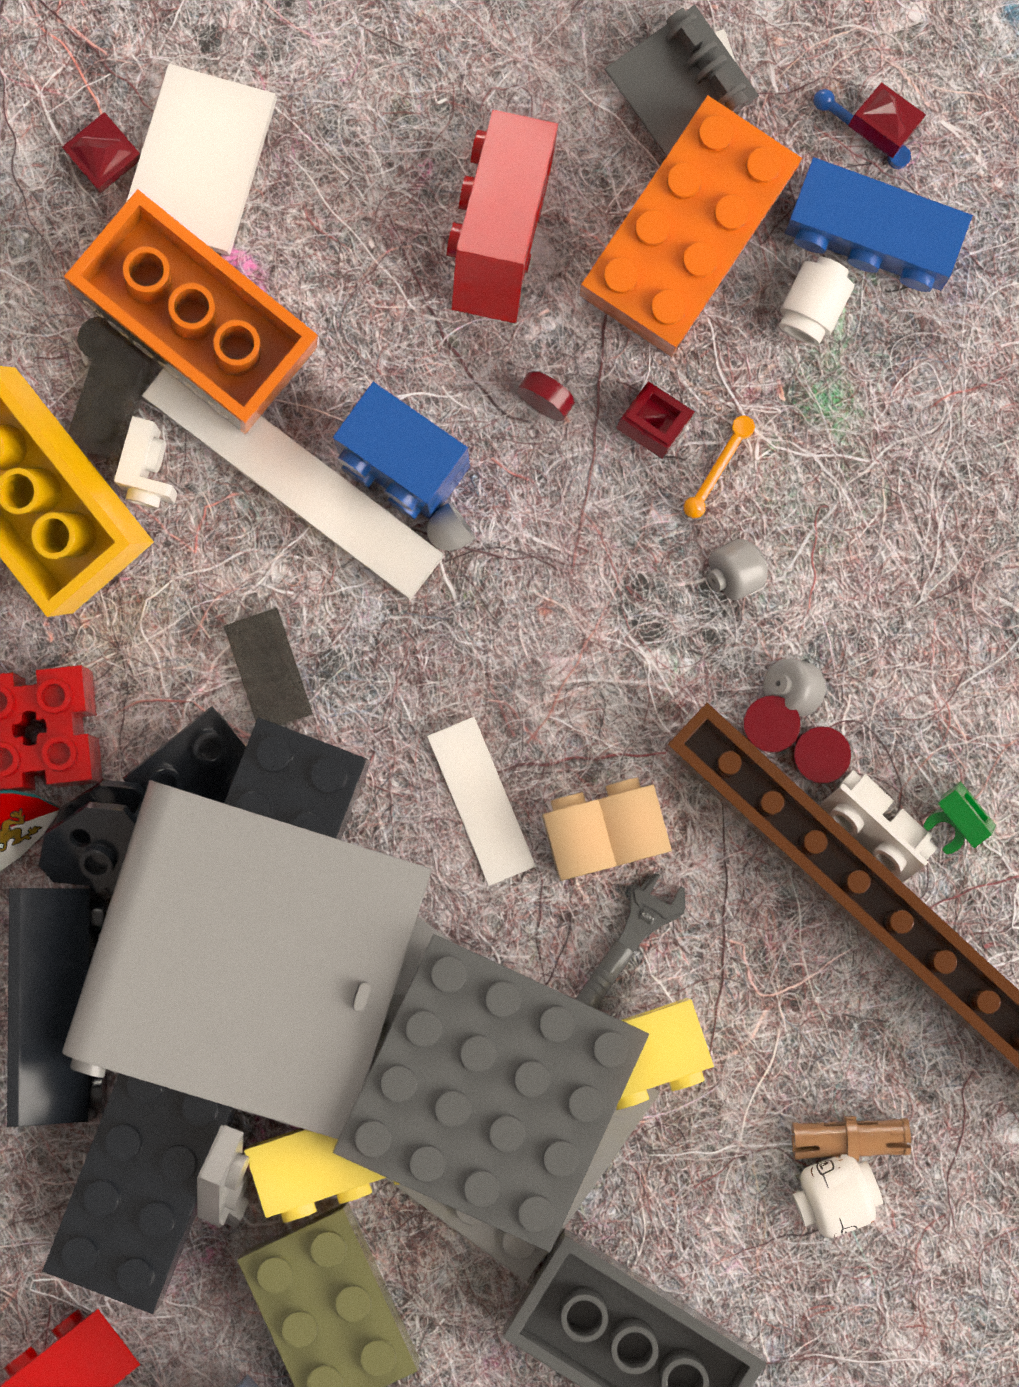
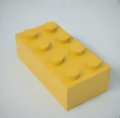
[0,366,154,617]

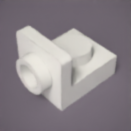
[114,416,177,509]

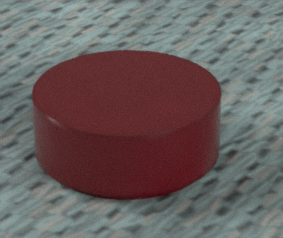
[517,371,575,421]
[742,695,801,753]
[792,726,851,784]

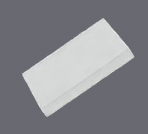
[126,64,277,256]

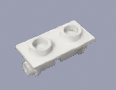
[819,770,937,883]

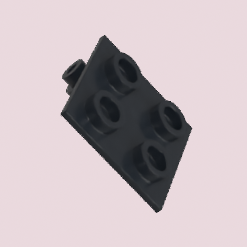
[123,706,246,803]

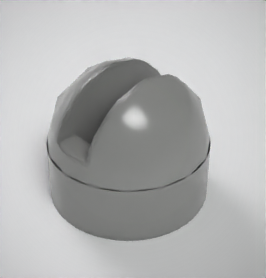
[427,502,475,551]

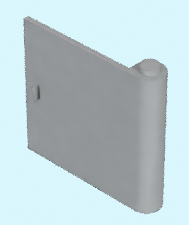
[62,780,432,1139]

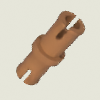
[791,1116,911,1162]

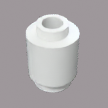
[779,257,854,346]

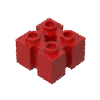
[0,665,103,792]

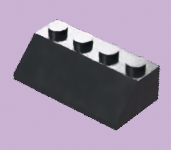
[7,888,108,1127]

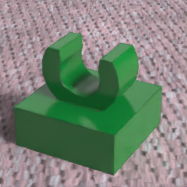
[923,781,996,854]

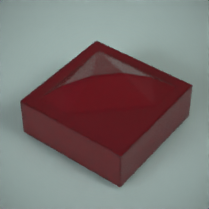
[848,82,926,159]
[62,112,141,194]
[616,381,695,459]

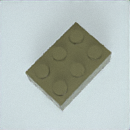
[237,1202,420,1387]

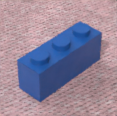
[784,157,973,292]

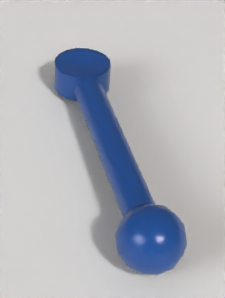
[813,89,911,169]

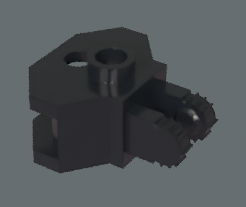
[38,780,146,896]

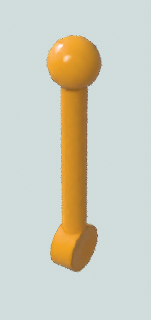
[683,415,755,518]

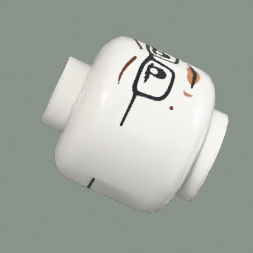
[792,1154,883,1239]

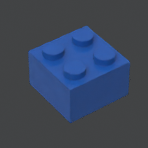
[332,381,470,520]

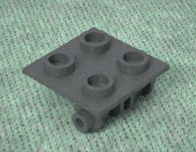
[604,5,759,157]

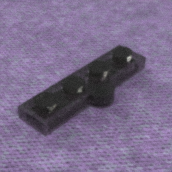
[68,316,155,464]

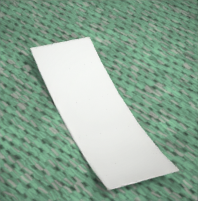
[427,717,536,886]

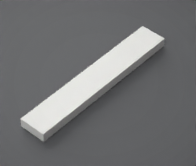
[142,369,444,600]

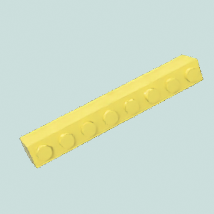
[244,998,714,1223]

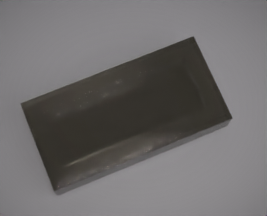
[224,608,315,726]

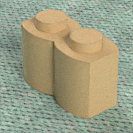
[542,777,672,882]

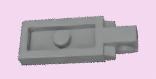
[197,1125,249,1229]

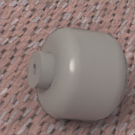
[707,539,768,601]
[763,658,826,716]

